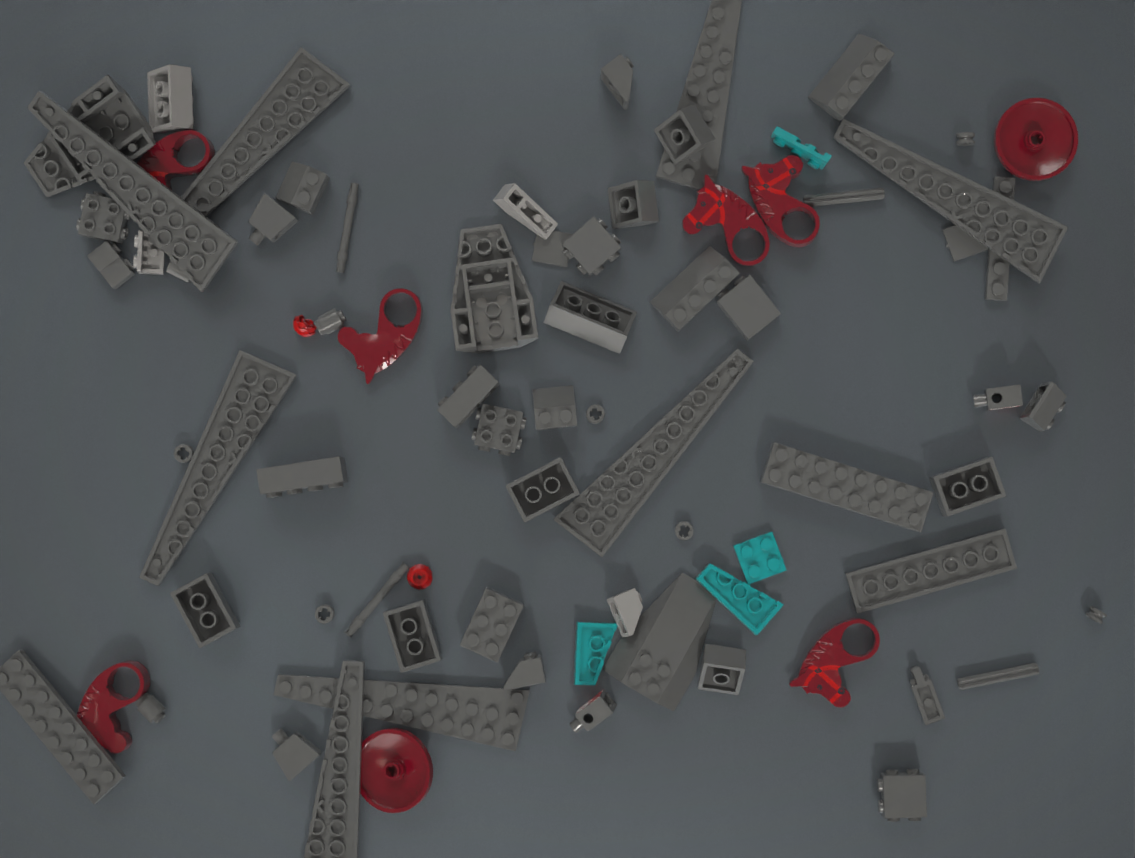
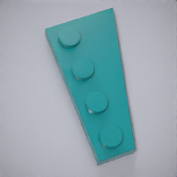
[695,563,784,635]

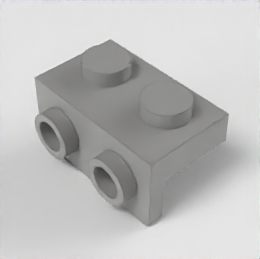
[133,230,165,275]

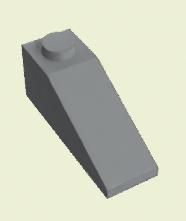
[493,183,558,240]

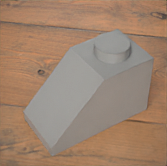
[606,588,643,638]

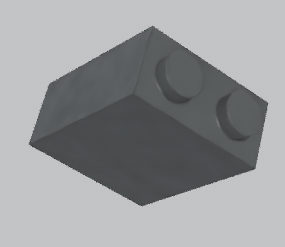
[716,275,781,341]

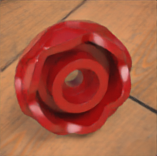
[293,315,317,337]
[407,564,433,590]

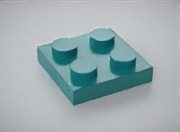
[733,531,786,585]

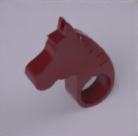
[338,288,423,384]
[77,660,150,753]

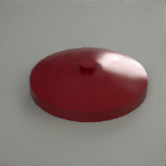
[994,98,1078,181]
[360,728,433,813]

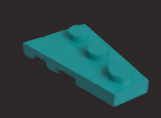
[771,126,832,170]
[574,622,618,686]

